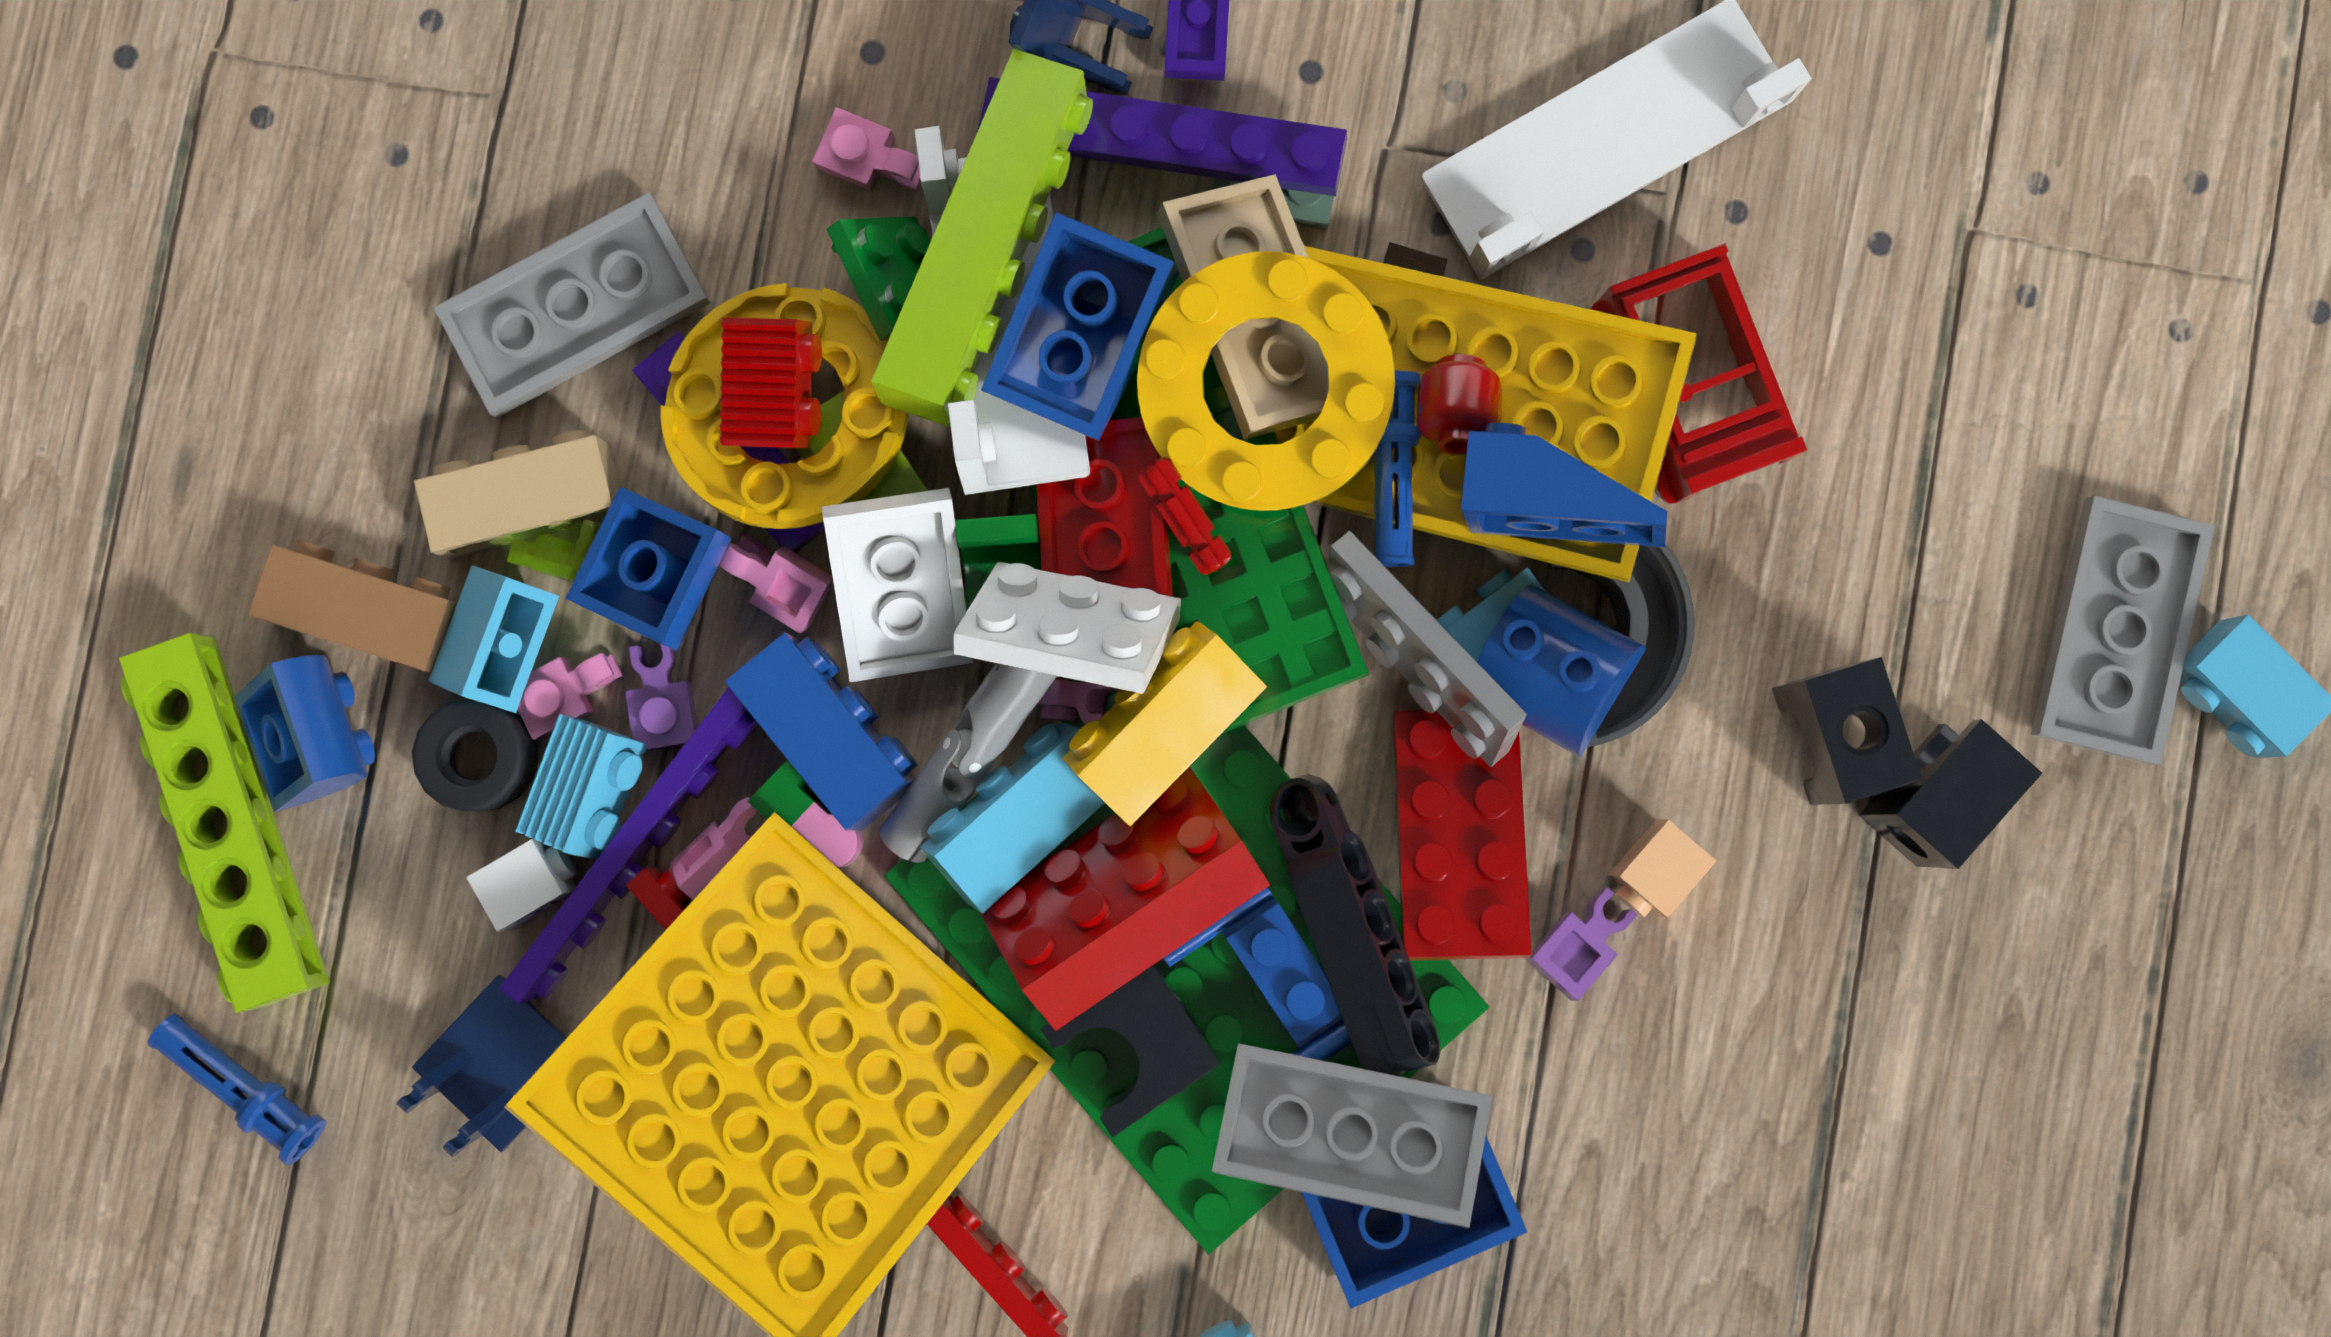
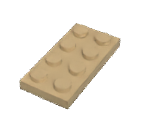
[1157,174,1329,440]

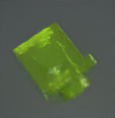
[507,519,601,582]

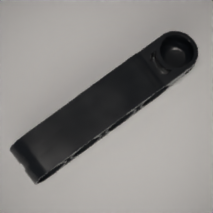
[1269,774,1441,1076]

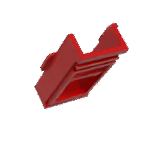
[1590,243,1808,504]

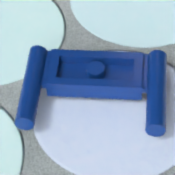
[1163,887,1352,1061]

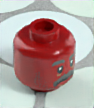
[1417,354,1502,455]

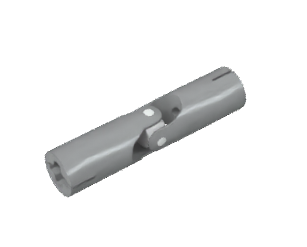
[879,663,1057,863]

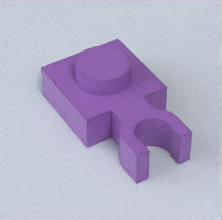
[625,644,698,752]
[1526,887,1637,1001]

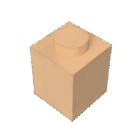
[1608,819,1716,918]

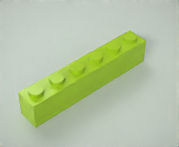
[871,48,1093,428]

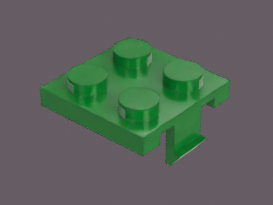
[826,216,931,341]

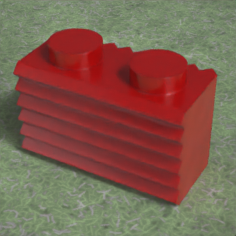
[720,317,822,448]

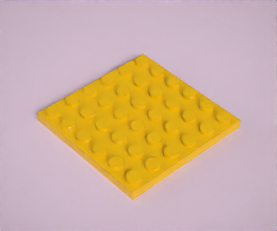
[505,812,1055,1337]

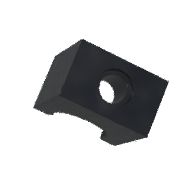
[1772,657,1922,805]
[1859,719,2042,869]
[1040,963,1220,1138]

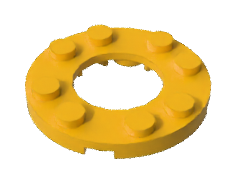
[1137,251,1395,511]
[661,283,909,529]

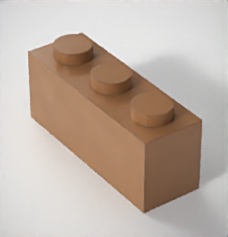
[247,540,457,672]

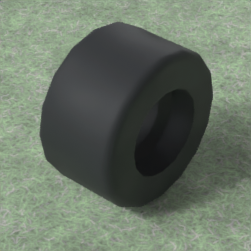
[412,699,538,812]

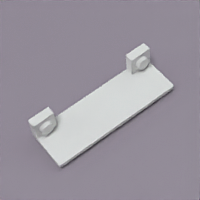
[1421,0,1812,281]
[915,126,1090,495]

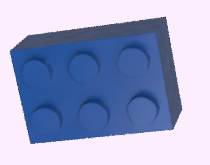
[724,632,918,831]
[1301,1136,1527,1309]

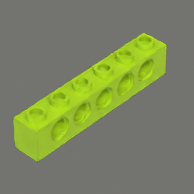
[119,633,330,1013]

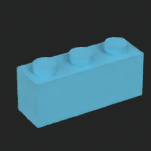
[919,722,1105,913]

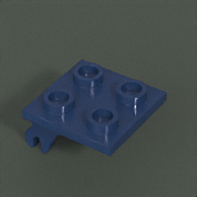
[1008,0,1154,95]
[397,975,567,1157]

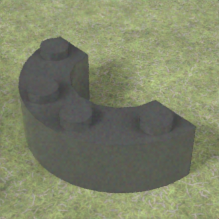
[1547,545,1695,747]

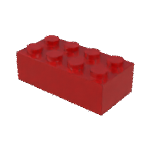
[980,766,1270,1031]

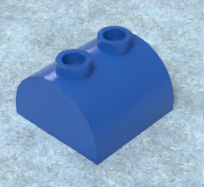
[565,487,732,651]
[1477,584,1646,758]
[233,655,375,812]

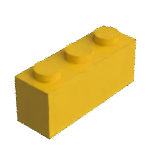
[1061,621,1267,826]

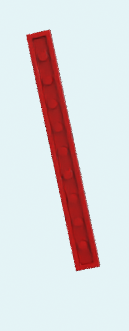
[626,867,1068,1337]

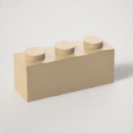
[414,430,620,559]

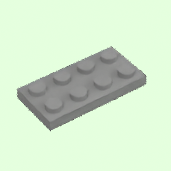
[433,192,711,418]
[2031,495,2215,765]
[1327,530,1527,768]
[1212,1043,1493,1228]

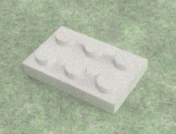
[822,488,973,682]
[954,562,1181,694]

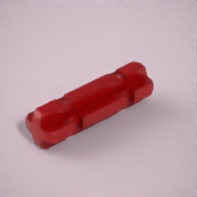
[1138,456,1231,575]

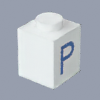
[466,839,577,932]

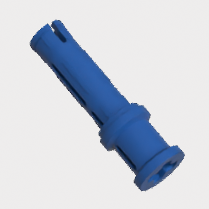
[1374,370,1421,567]
[147,1013,327,1166]

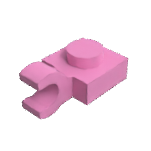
[812,107,921,191]
[720,534,833,634]
[517,653,624,740]
[1036,680,1119,724]
[669,797,764,900]

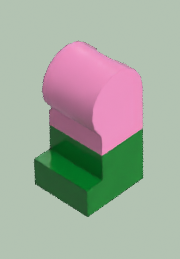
[747,759,864,868]

